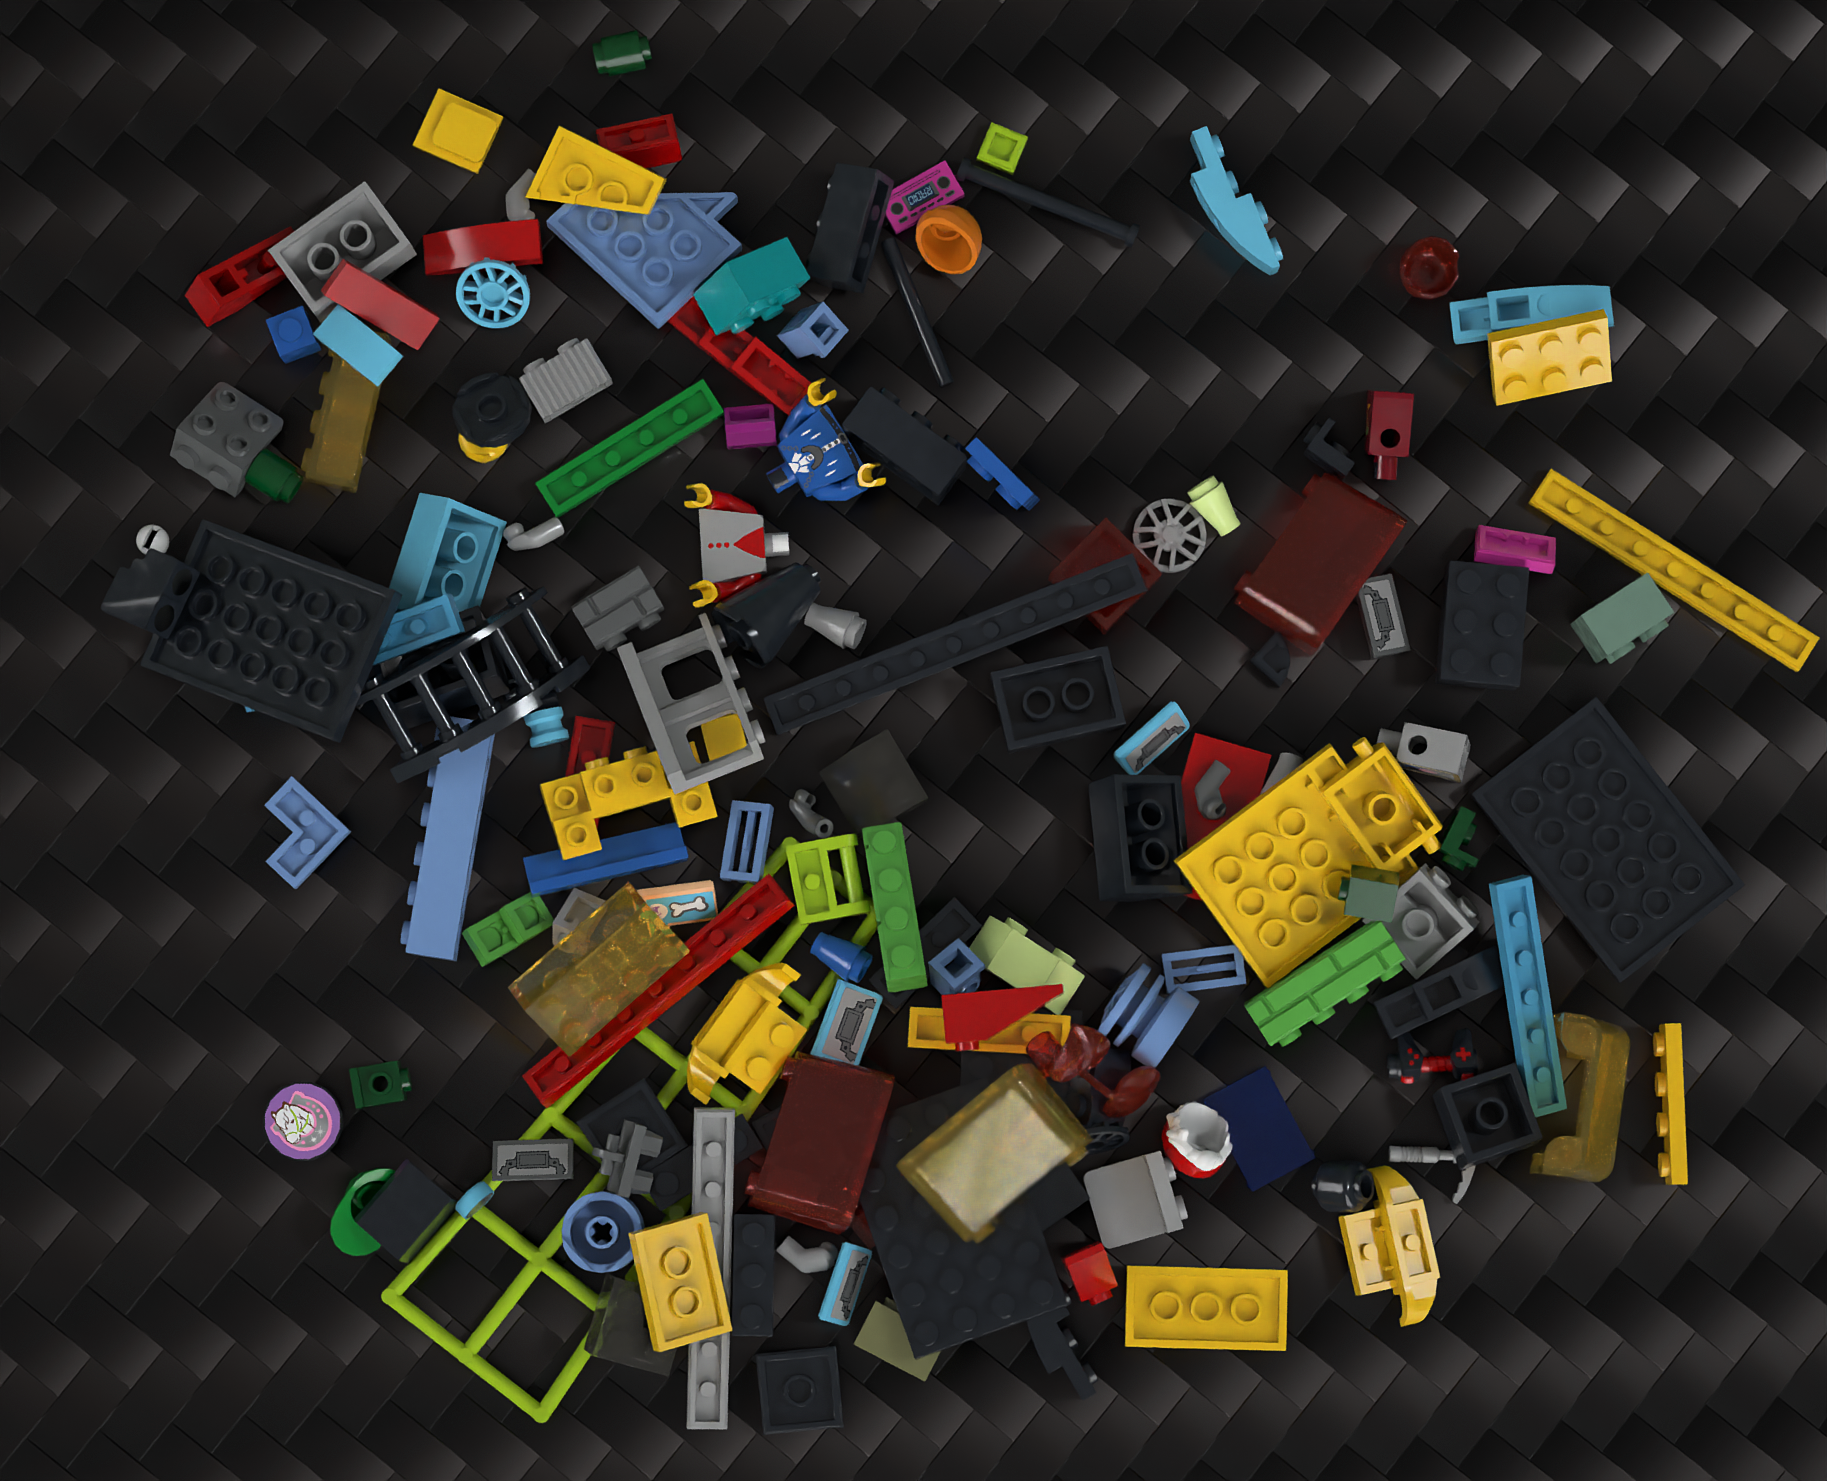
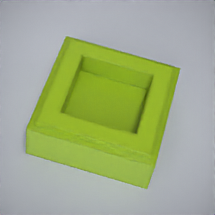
[976,122,1028,175]

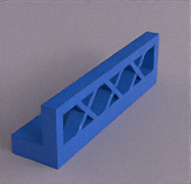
[523,822,689,898]

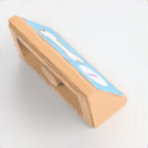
[634,880,718,929]

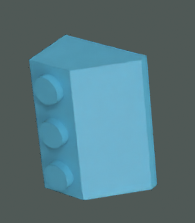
[389,493,507,612]

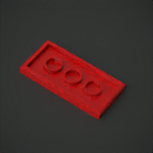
[1181,733,1272,901]

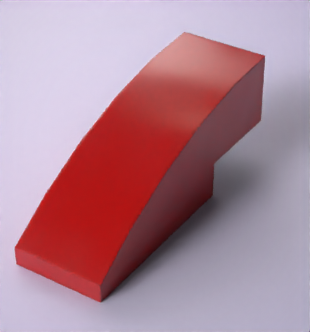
[423,219,543,276]

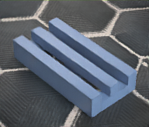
[720,800,774,884]
[1161,945,1246,994]

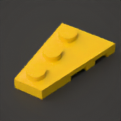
[525,126,667,215]

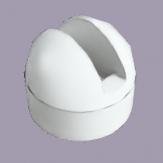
[136,524,169,555]

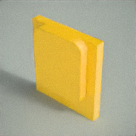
[413,88,503,174]

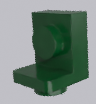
[1436,806,1479,871]

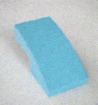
[313,304,403,387]

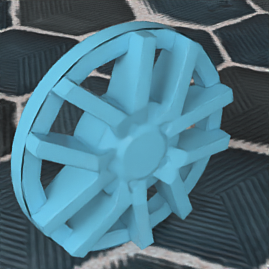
[456,258,530,328]

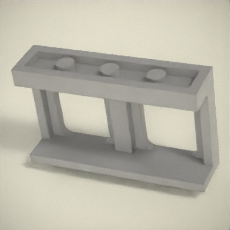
[617,613,766,795]

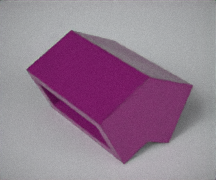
[724,404,777,450]

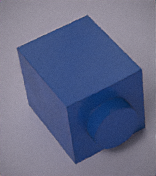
[266,305,322,364]

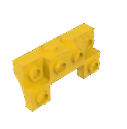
[539,741,718,861]

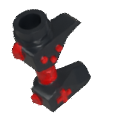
[1387,1028,1478,1084]

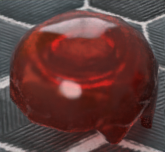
[1399,236,1459,300]

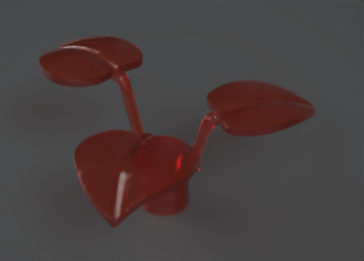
[991,1023,1161,1152]

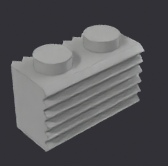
[519,338,613,423]

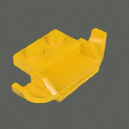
[687,963,807,1105]
[1338,1165,1440,1327]

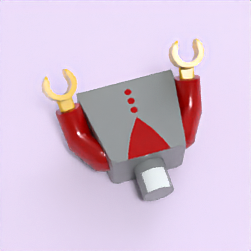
[684,483,790,608]

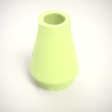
[1187,475,1241,537]

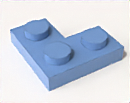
[265,776,351,889]

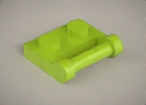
[785,833,871,925]

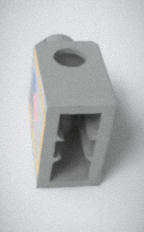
[1377,723,1471,783]

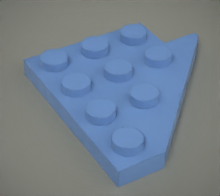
[547,192,742,329]

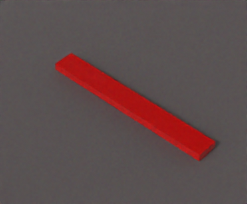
[522,874,795,1108]

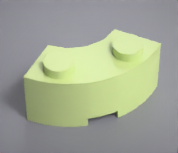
[969,916,1085,1015]

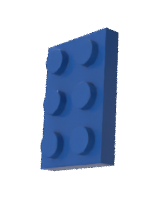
[965,437,1040,511]

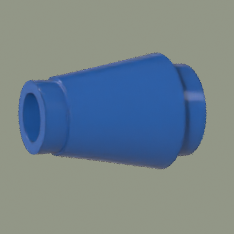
[810,932,873,983]

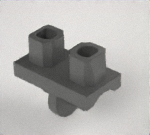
[592,1119,663,1198]

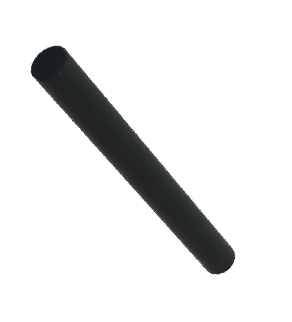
[880,237,954,388]

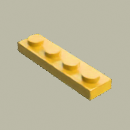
[908,1007,1071,1056]
[1653,1023,1688,1185]

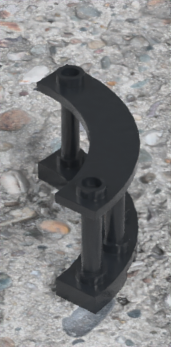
[355,586,591,783]

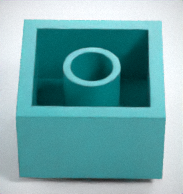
[693,237,810,336]

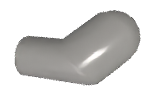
[506,168,536,221]
[503,517,564,551]
[776,1236,838,1273]

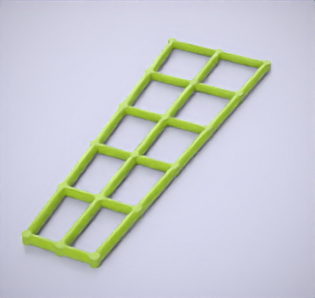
[381,837,878,1423]

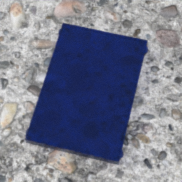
[1203,1066,1315,1192]

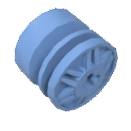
[1096,963,1200,1070]

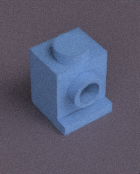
[777,301,849,359]
[928,938,985,995]

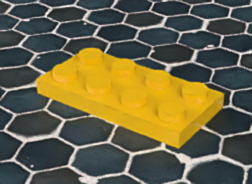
[1125,1265,1288,1351]

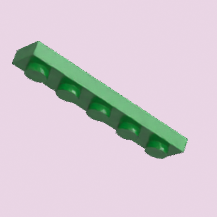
[535,379,724,518]

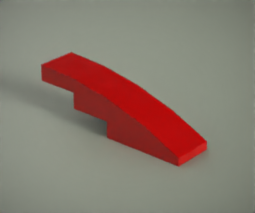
[667,296,811,416]

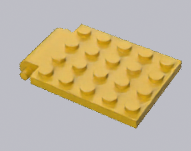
[1174,737,1443,988]

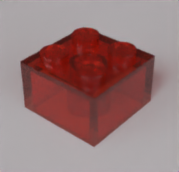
[1048,518,1163,635]

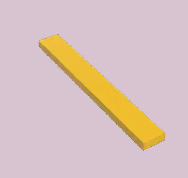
[1529,469,1820,672]

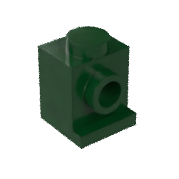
[349,1060,412,1109]

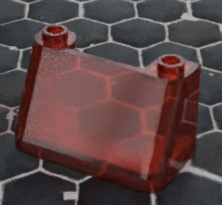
[1234,472,1408,657]
[744,1051,895,1235]

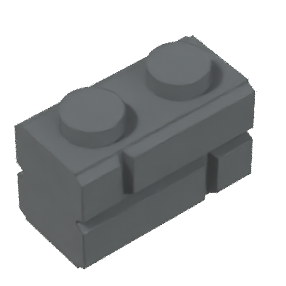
[571,566,665,652]

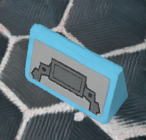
[1113,701,1190,775]
[810,979,883,1070]
[818,1241,872,1326]

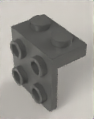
[170,382,283,497]

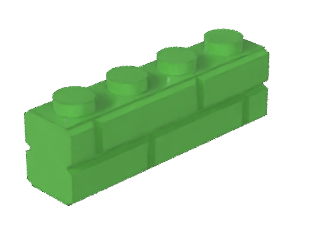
[862,822,928,993]
[1244,920,1406,1047]

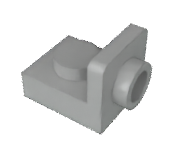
[553,888,610,959]

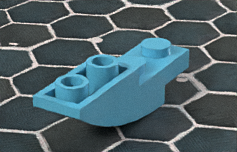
[1190,126,1283,275]
[1450,285,1614,344]

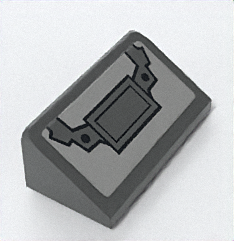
[1353,574,1411,660]
[492,1139,574,1181]

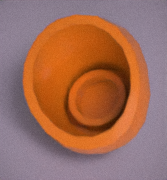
[915,205,982,274]

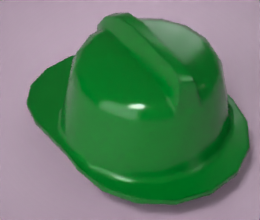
[330,1168,395,1256]

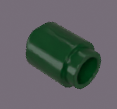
[592,30,652,76]
[244,448,304,504]

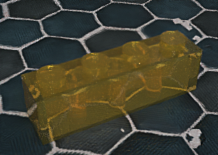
[301,331,392,493]

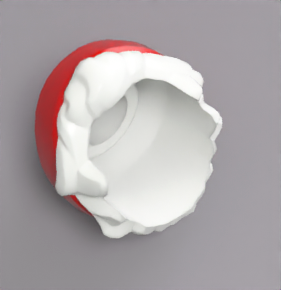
[1162,1101,1233,1178]

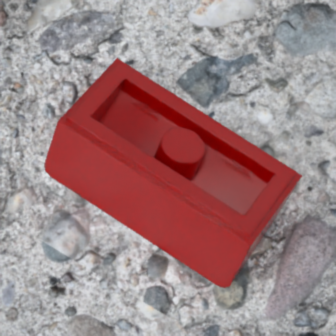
[596,113,682,169]

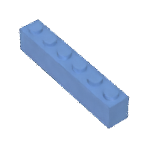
[401,716,495,961]

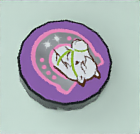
[263,1082,343,1161]

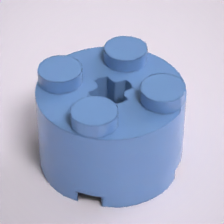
[562,1191,645,1273]

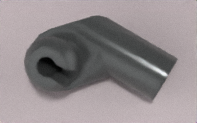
[1194,760,1231,820]
[789,789,833,838]

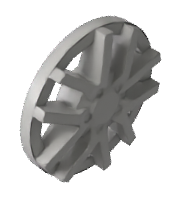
[1132,498,1207,573]

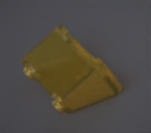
[1530,1012,1630,1182]
[896,1063,1093,1244]

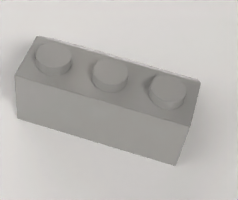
[268,182,417,323]

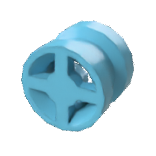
[523,707,569,748]

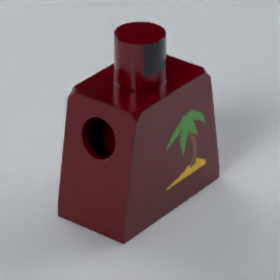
[1364,390,1414,480]

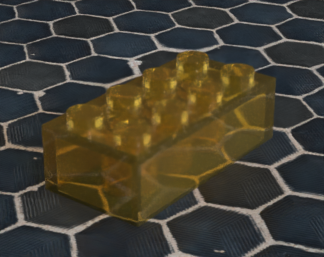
[508,881,690,1057]

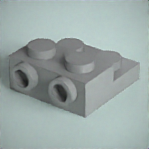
[1363,863,1479,980]

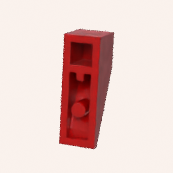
[185,226,294,327]
[941,984,1064,1051]
[1060,1241,1118,1306]

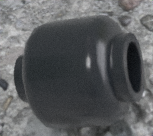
[1312,1160,1374,1212]

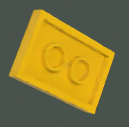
[1487,309,1612,406]
[628,1212,733,1352]

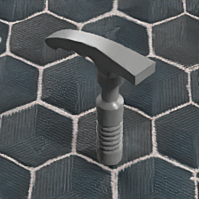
[1389,1146,1476,1204]

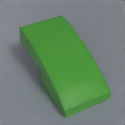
[462,892,554,967]

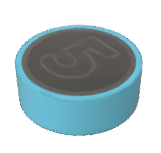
[455,1181,494,1220]

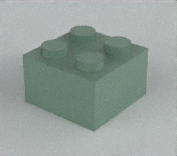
[1570,573,1675,664]

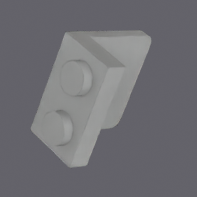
[1083,1151,1188,1249]

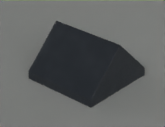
[354,1159,459,1264]

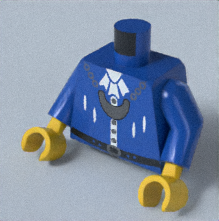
[766,378,886,501]

